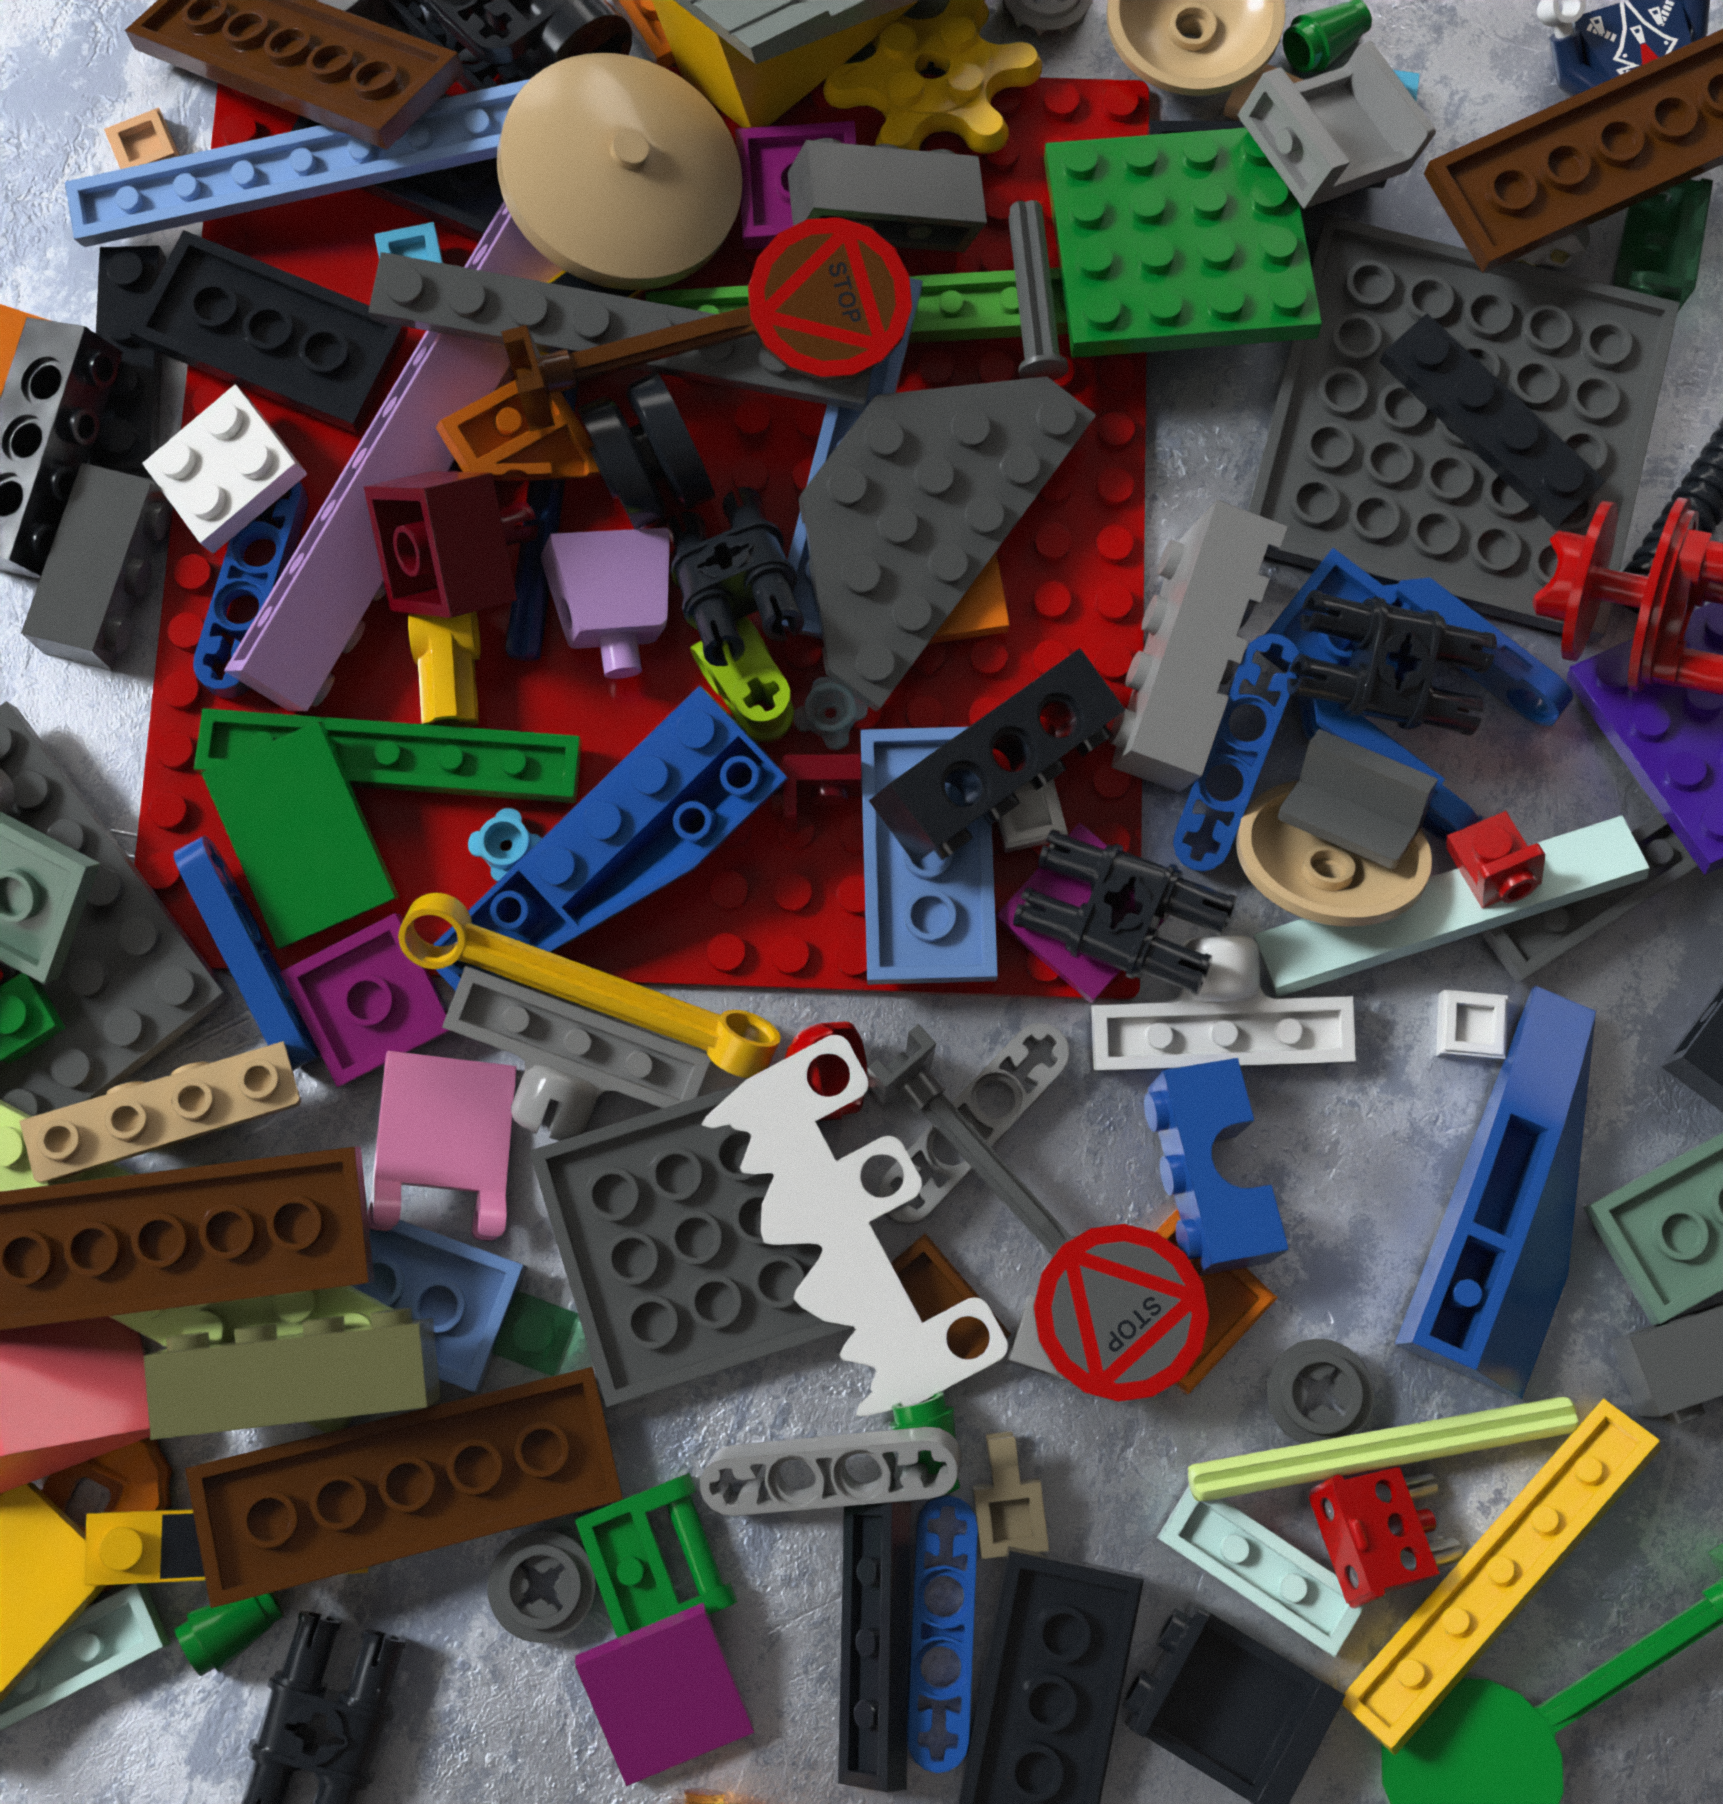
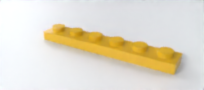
[1341,1398,1661,1755]

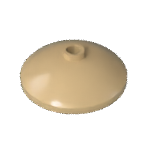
[1107,0,1285,96]
[1236,780,1432,927]

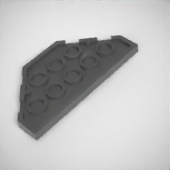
[799,377,1096,712]

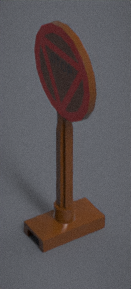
[501,217,912,432]

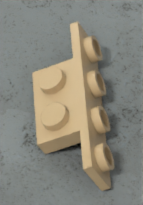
[20,1041,301,1184]

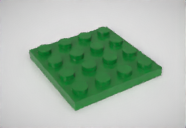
[1044,128,1322,358]

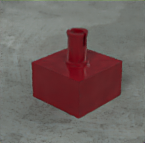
[363,471,538,618]

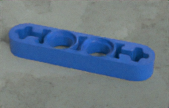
[193,481,308,698]
[1173,633,1299,871]
[174,835,320,1071]
[907,1494,978,1773]

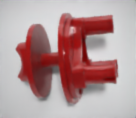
[1532,497,1723,695]

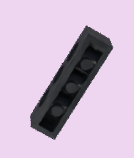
[0,317,123,579]
[869,648,1125,864]

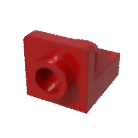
[1446,811,1546,909]

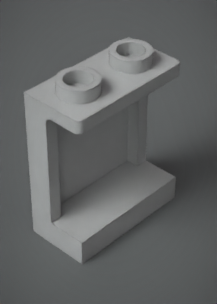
[1237,41,1436,209]

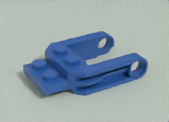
[1258,548,1573,842]

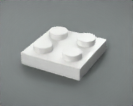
[142,384,307,554]

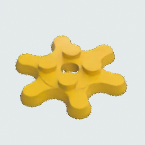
[823,0,1042,154]

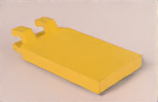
[0,1482,107,1703]

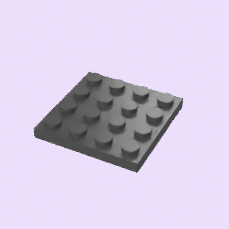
[529,1083,854,1407]

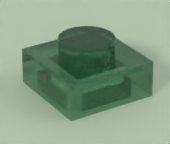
[492,1290,580,1376]

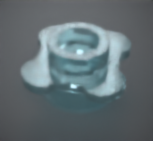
[793,677,868,750]

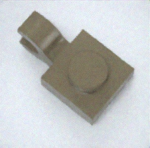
[972,1431,1049,1559]

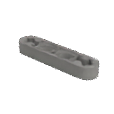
[878,1023,1070,1225]
[700,1427,962,1516]

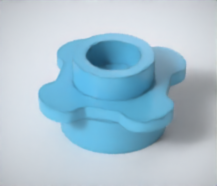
[468,808,542,882]

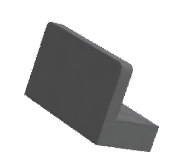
[1278,729,1438,869]

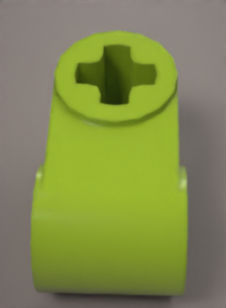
[690,616,794,742]

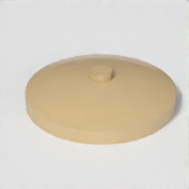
[497,53,742,290]

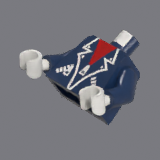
[1537,0,1710,97]

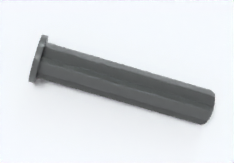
[1009,200,1069,381]

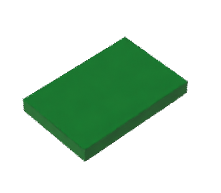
[201,721,400,949]

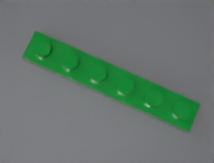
[194,708,582,803]

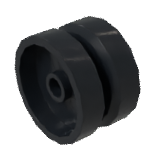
[577,371,716,529]

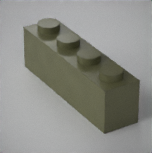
[144,1308,441,1440]

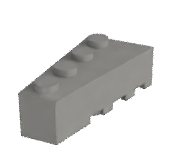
[1109,500,1288,792]

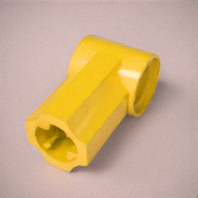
[408,611,481,728]

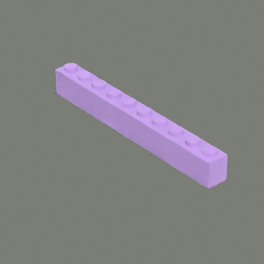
[224,201,563,711]

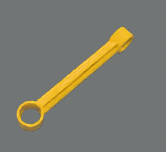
[398,893,781,1078]

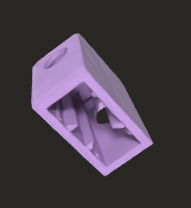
[541,528,669,679]

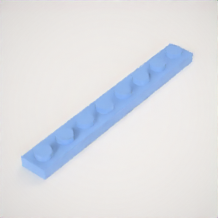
[65,79,530,247]

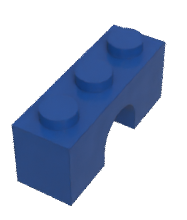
[1144,1058,1289,1276]

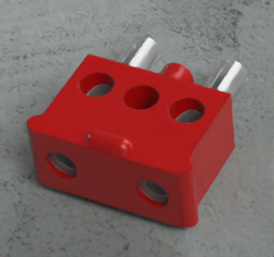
[1308,1466,1463,1609]

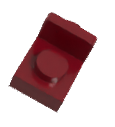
[771,754,862,832]

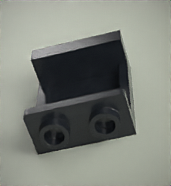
[1122,1601,1346,1804]

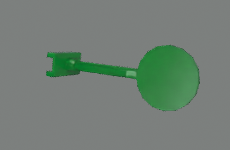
[1381,1543,1723,1804]

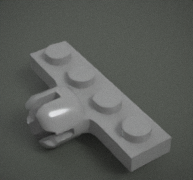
[442,964,711,1141]

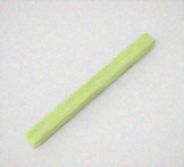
[1188,1397,1578,1502]

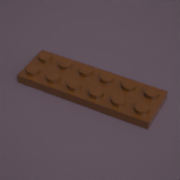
[125,0,465,150]
[1424,29,1723,274]
[0,1146,375,1330]
[185,1366,623,1608]

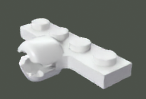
[1091,935,1356,1070]

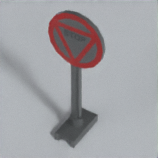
[867,1024,1209,1402]

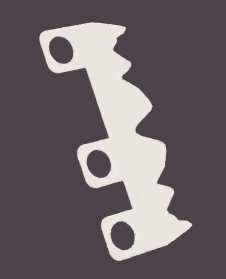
[701,1035,1008,1416]

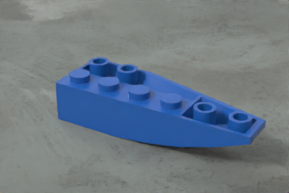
[433,685,789,992]
[1394,985,1596,1399]

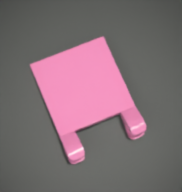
[367,1051,517,1241]

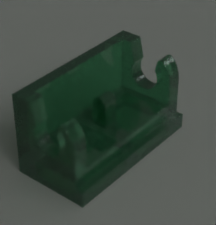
[1613,178,1713,311]

